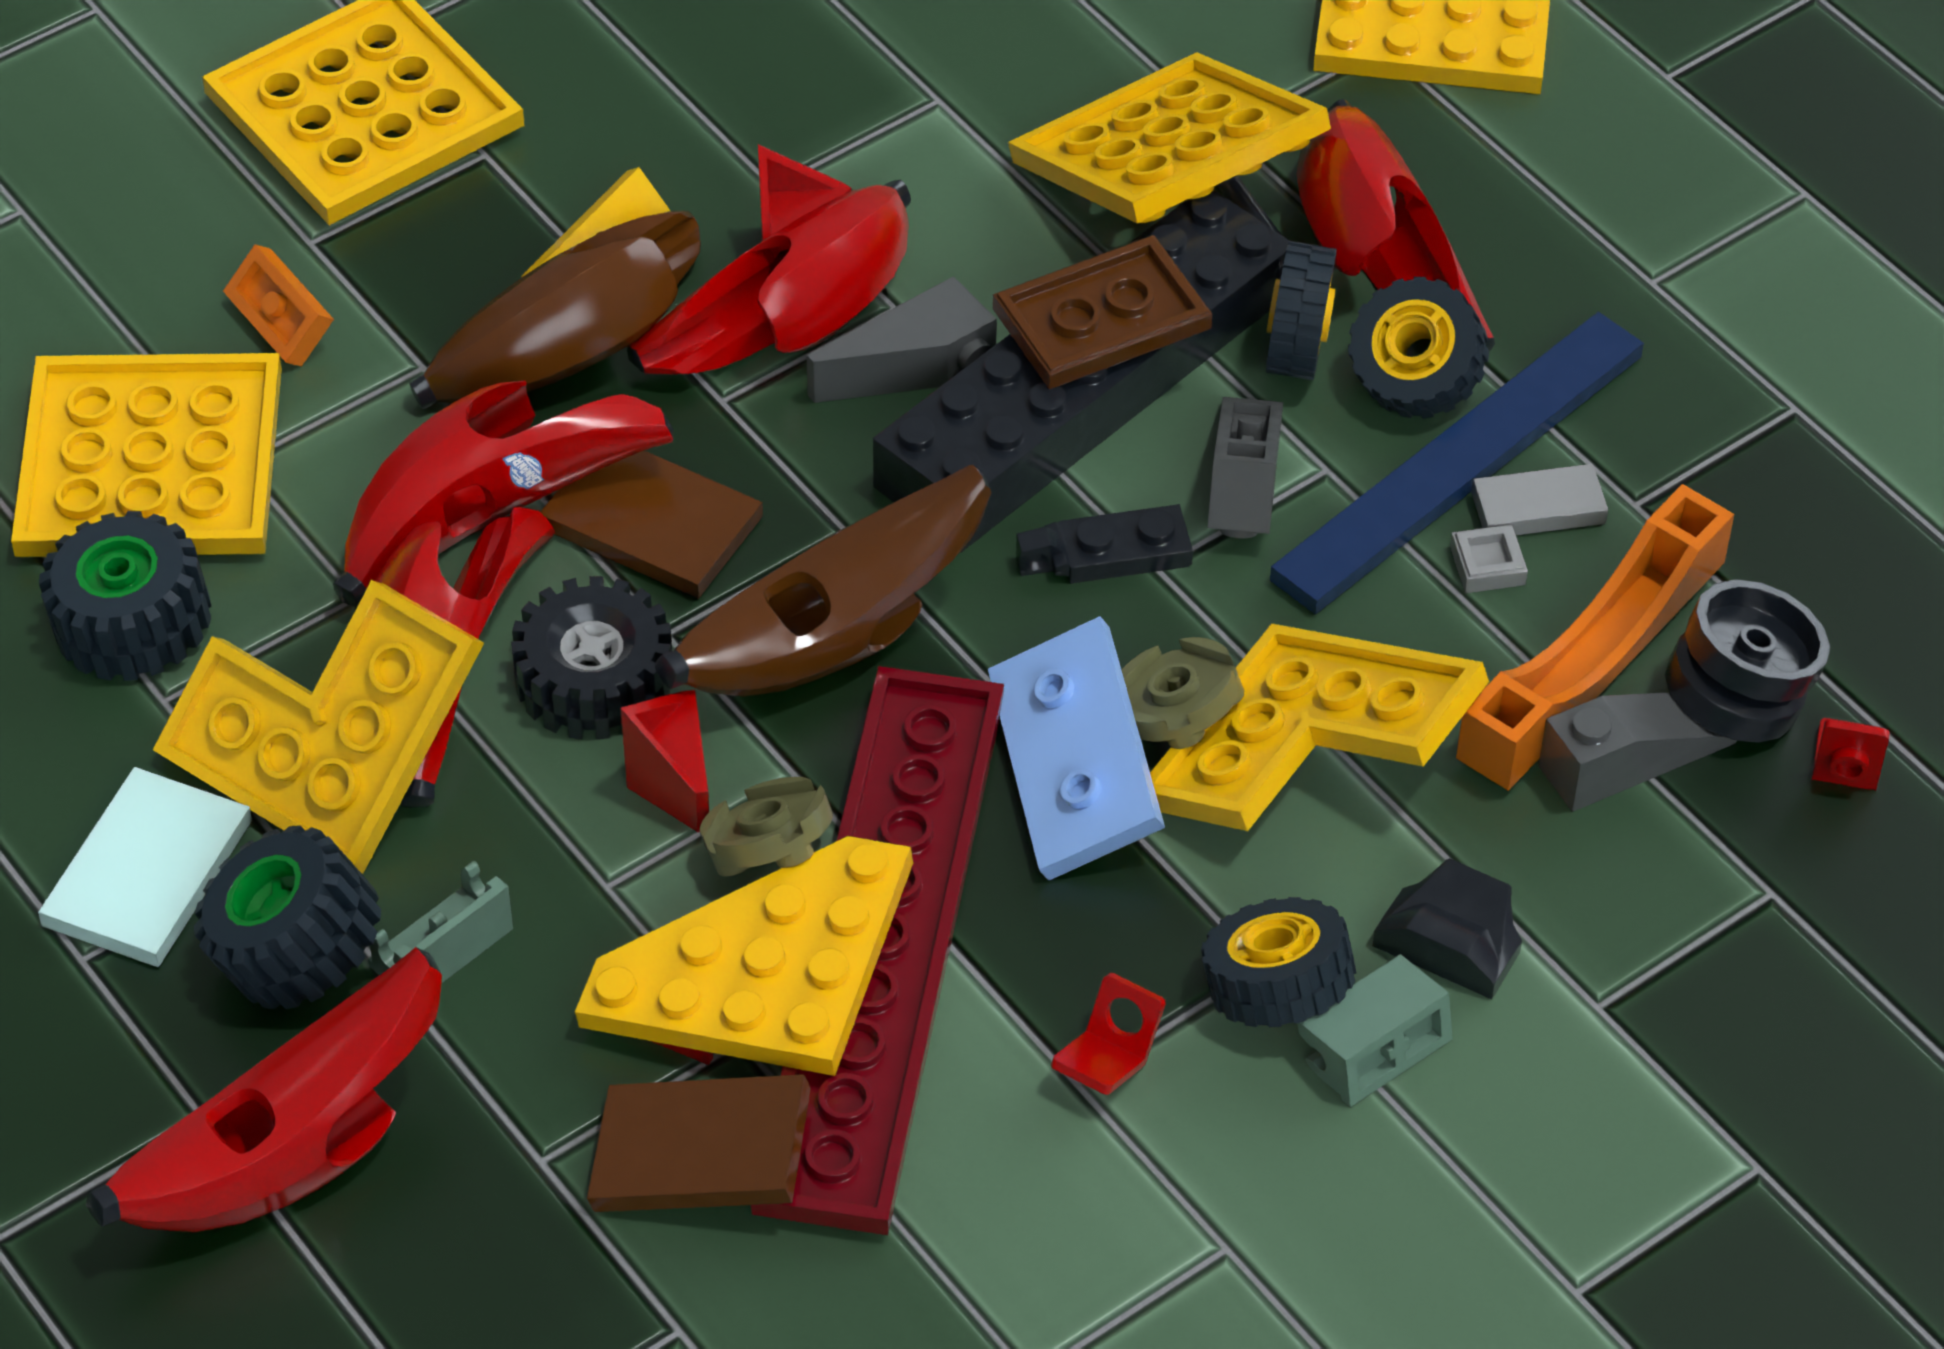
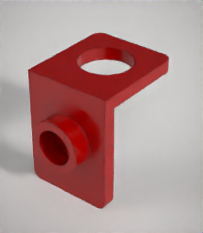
[1812,718,1890,791]
[1050,973,1166,1095]

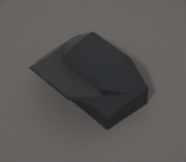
[1372,858,1522,999]

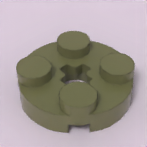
[1122,637,1244,749]
[700,777,833,876]

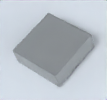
[1450,524,1528,593]

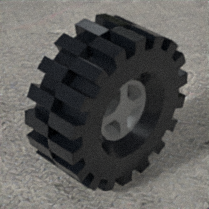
[511,576,672,740]

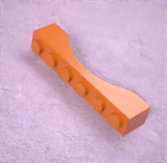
[1456,484,1735,791]

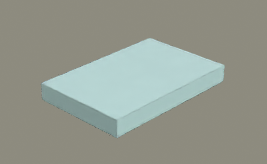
[38,767,252,968]

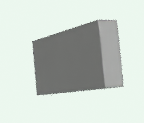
[1471,464,1608,535]

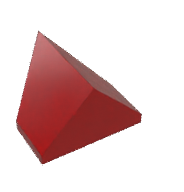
[758,144,852,241]
[621,690,709,832]

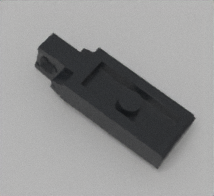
[1016,504,1193,584]

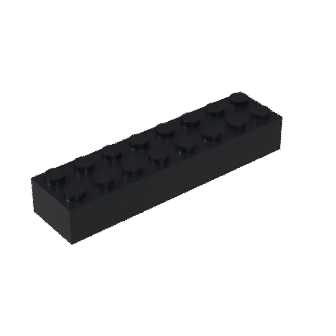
[873,190,1289,553]

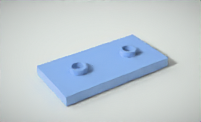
[988,616,1165,880]

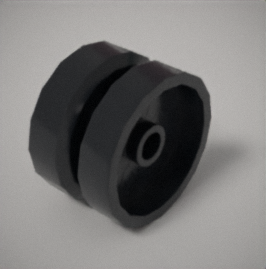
[1665,579,1830,743]

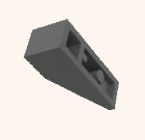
[807,276,997,403]
[1207,397,1283,538]
[1539,692,1737,812]

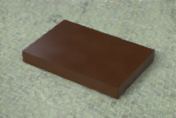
[993,235,1212,390]
[541,451,763,599]
[587,1075,811,1212]

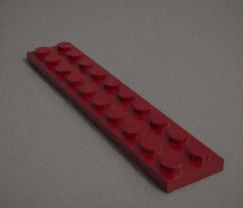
[751,666,1004,1235]

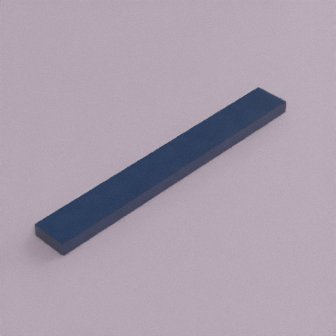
[1270,311,1644,615]

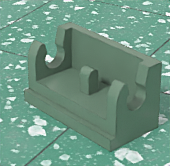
[368,861,513,983]
[1298,954,1453,1107]

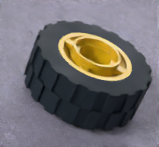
[1266,241,1337,380]
[1348,277,1489,419]
[1201,897,1356,1028]

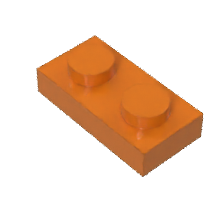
[223,244,334,367]

